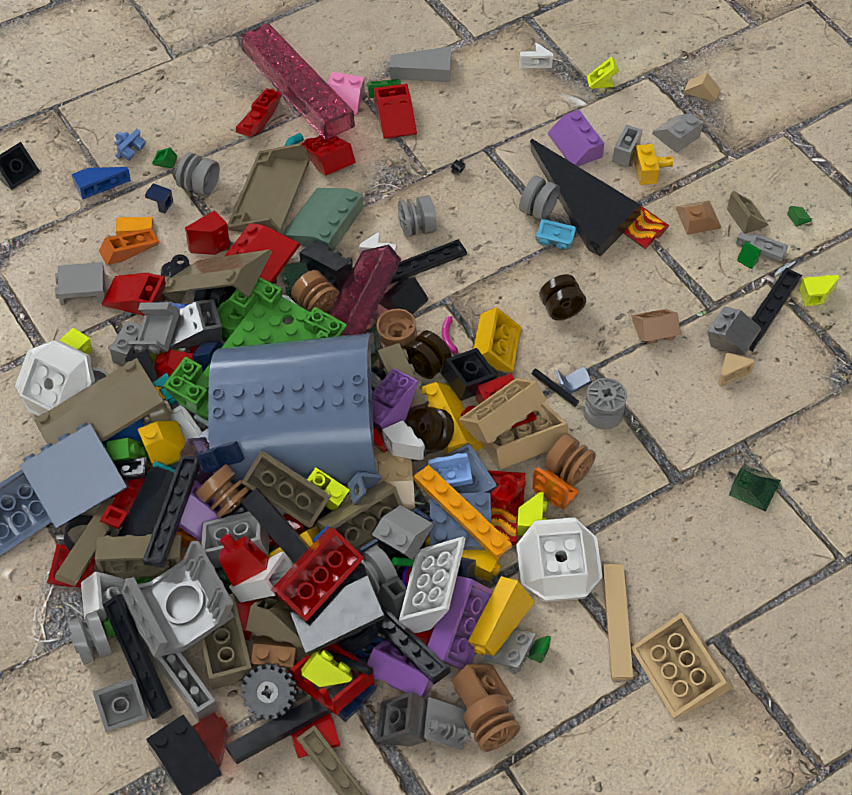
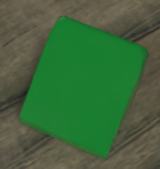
[152,147,177,168]
[787,206,812,227]
[737,242,761,269]
[528,636,551,663]

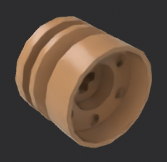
[291,270,341,314]
[377,308,417,350]
[544,434,596,486]
[195,464,250,519]
[463,694,521,752]

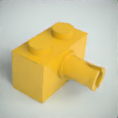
[633,144,673,185]

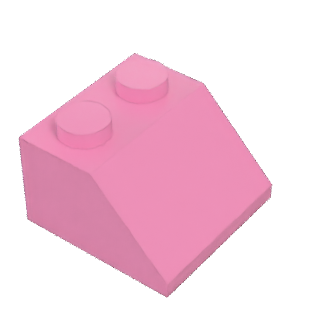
[324,72,365,115]

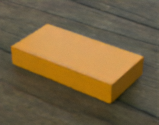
[116,217,153,235]

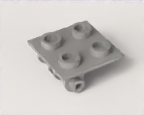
[483,629,537,674]
[424,697,471,750]

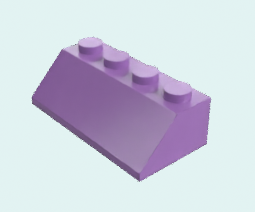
[427,576,493,670]

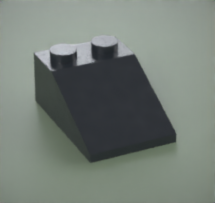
[146,714,222,795]

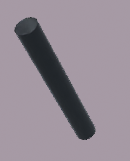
[531,368,579,407]
[326,649,373,676]

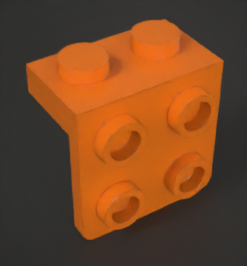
[532,467,579,510]

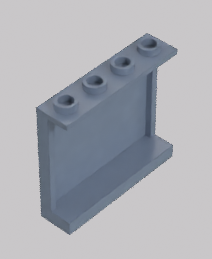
[20,423,130,528]

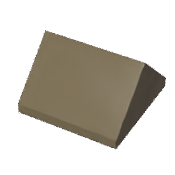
[727,191,769,234]

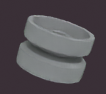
[519,176,560,220]
[68,611,112,665]

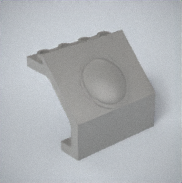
[121,541,235,657]

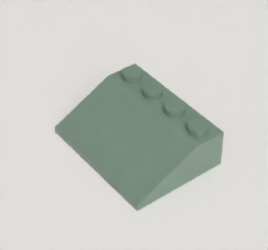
[283,188,363,252]

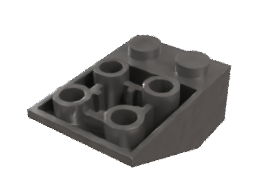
[169,299,222,350]

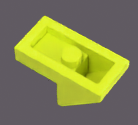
[587,57,619,89]

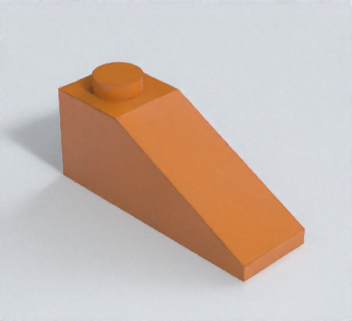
[99,228,159,265]

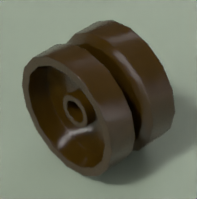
[539,274,586,321]
[404,330,452,379]
[405,405,454,452]

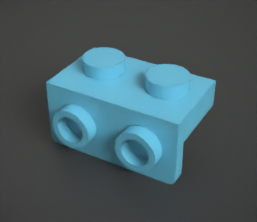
[536,219,576,250]

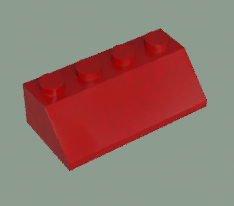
[271,528,364,621]

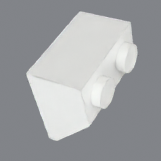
[81,571,132,624]

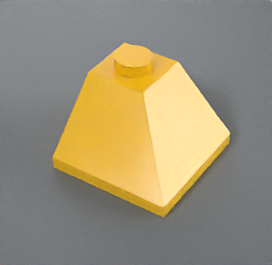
[138,421,192,466]

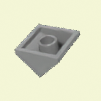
[93,677,148,732]

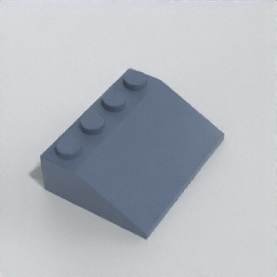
[0,469,52,556]

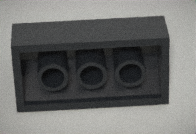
[117,466,174,537]

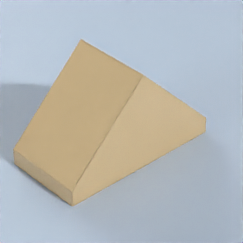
[684,73,721,103]
[718,352,755,387]

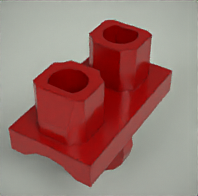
[490,474,526,510]

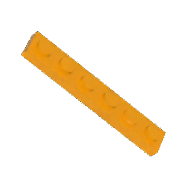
[413,465,512,560]

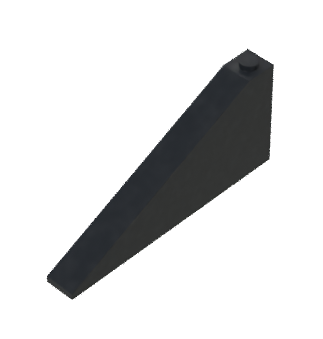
[530,139,641,256]

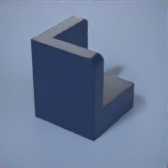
[145,183,174,214]

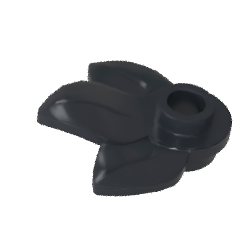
[161,254,190,278]

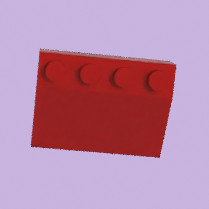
[225,223,300,290]

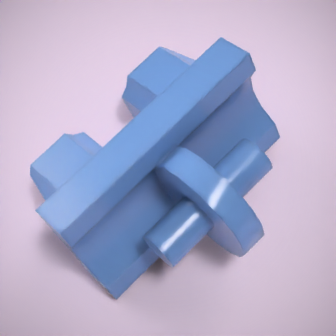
[115,129,146,161]

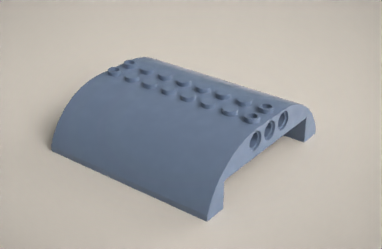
[208,333,379,492]

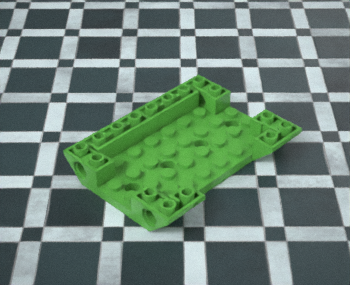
[163,277,347,421]

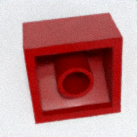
[185,210,230,255]

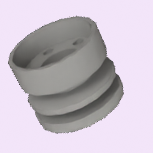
[176,152,220,196]
[398,195,437,237]
[584,378,627,430]
[357,545,398,593]

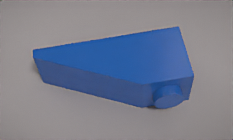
[72,167,131,200]

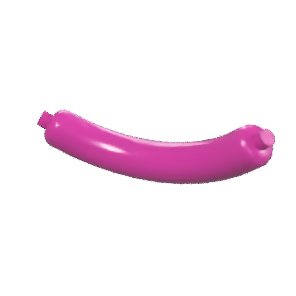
[441,316,458,354]

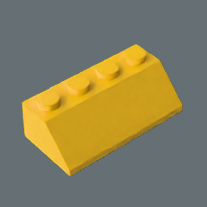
[421,382,484,455]

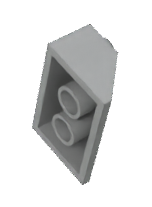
[201,511,269,568]

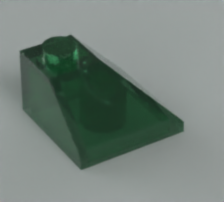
[729,464,781,512]

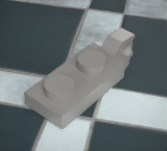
[736,232,788,262]

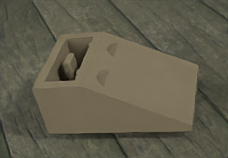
[246,597,303,648]

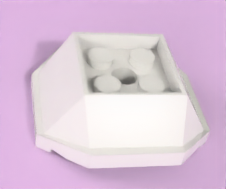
[15,340,95,416]
[516,517,603,602]

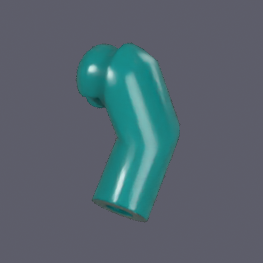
[284,133,304,146]

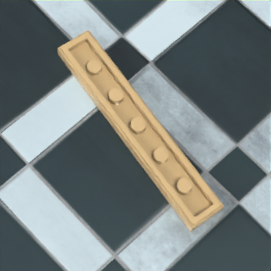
[602,564,633,680]

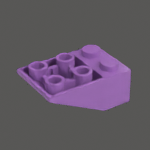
[372,368,419,433]

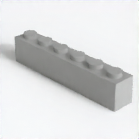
[132,615,218,723]

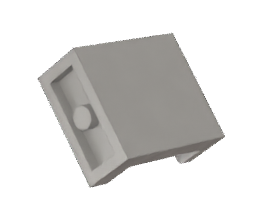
[55,262,105,305]
[128,302,180,354]

